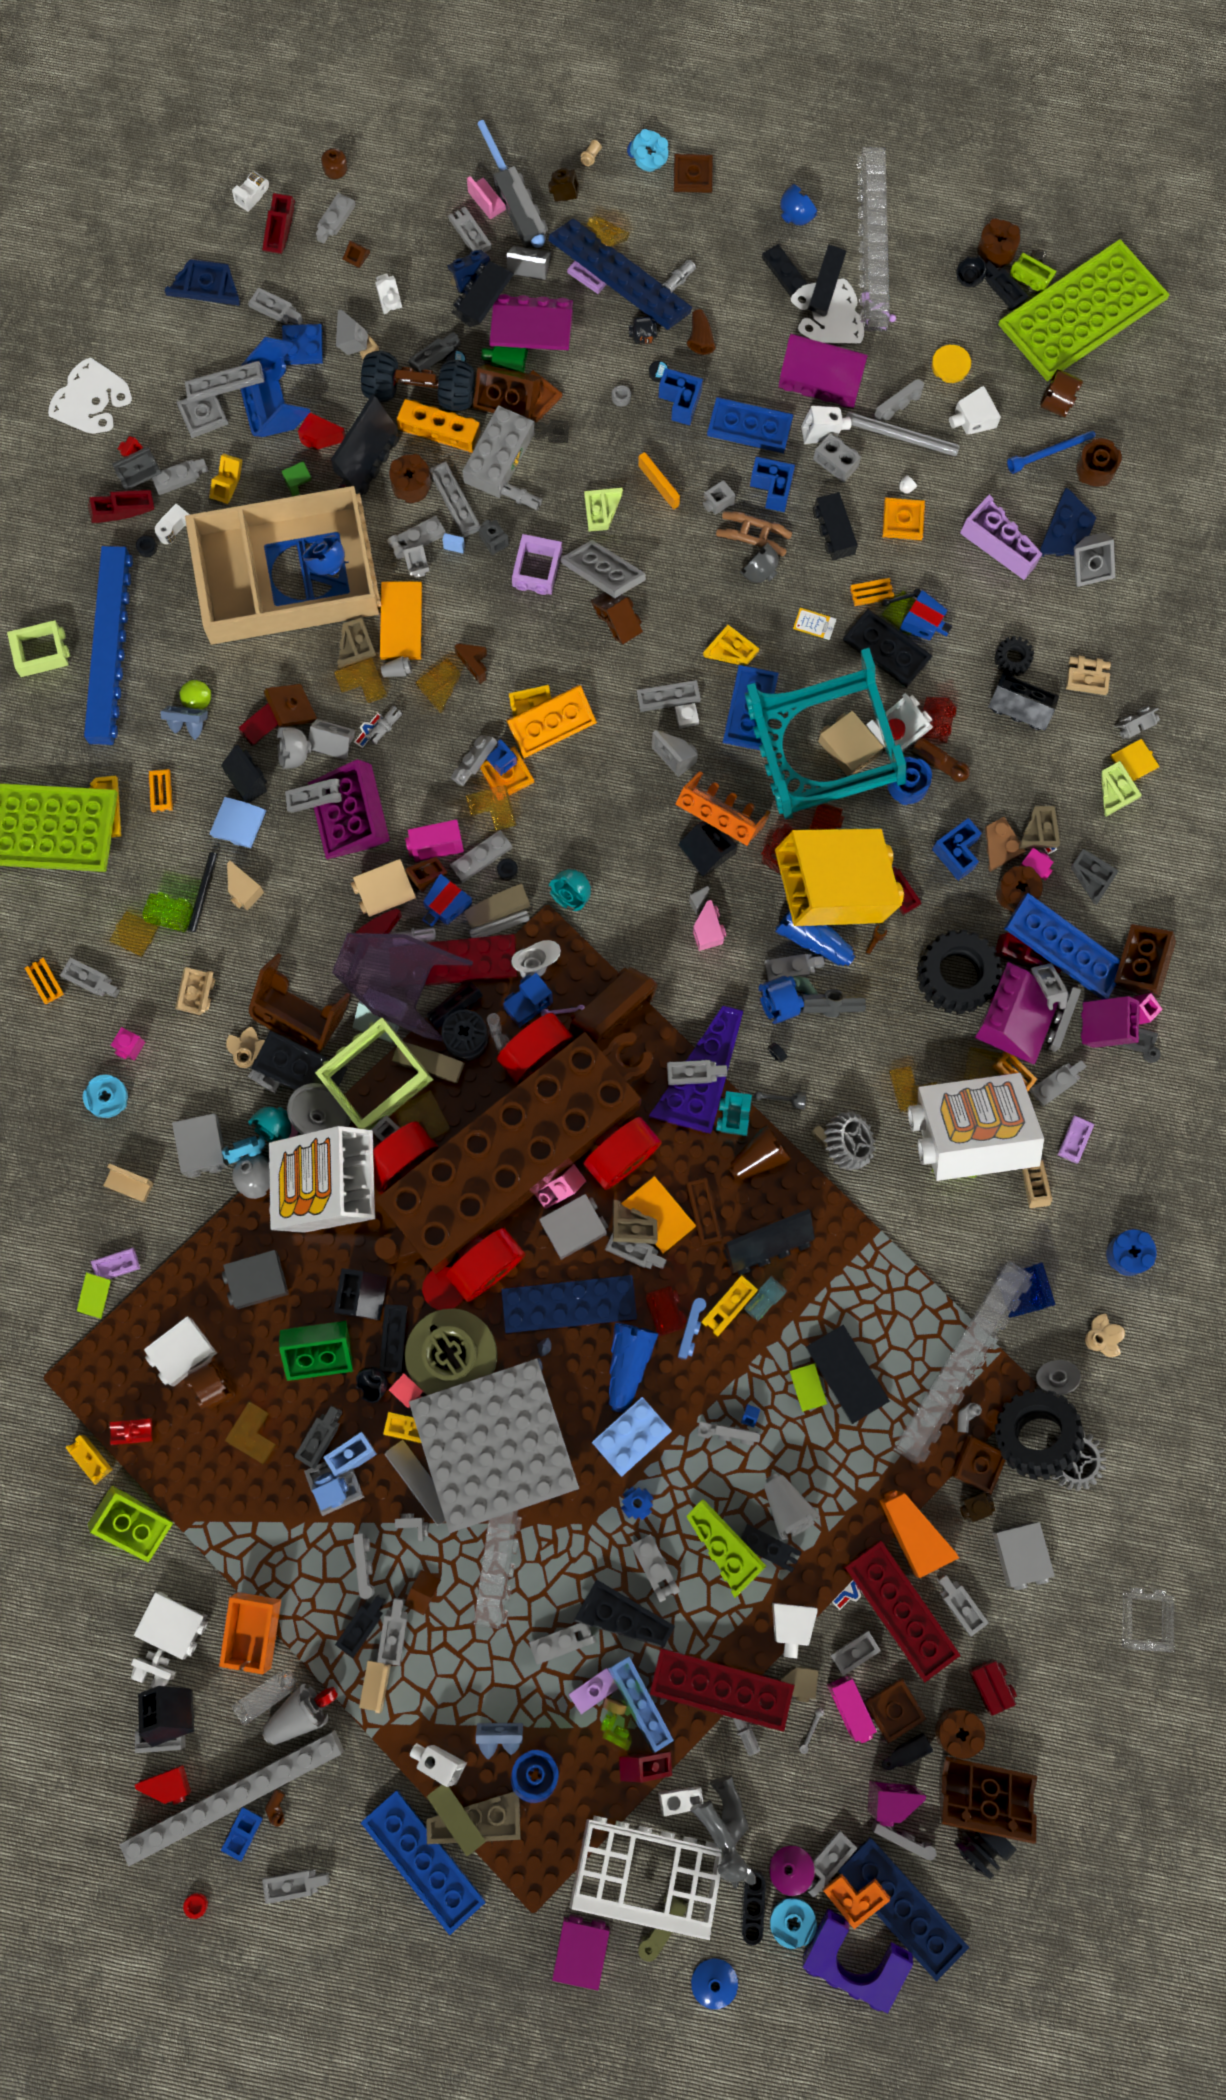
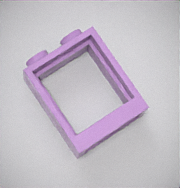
[512,534,562,595]

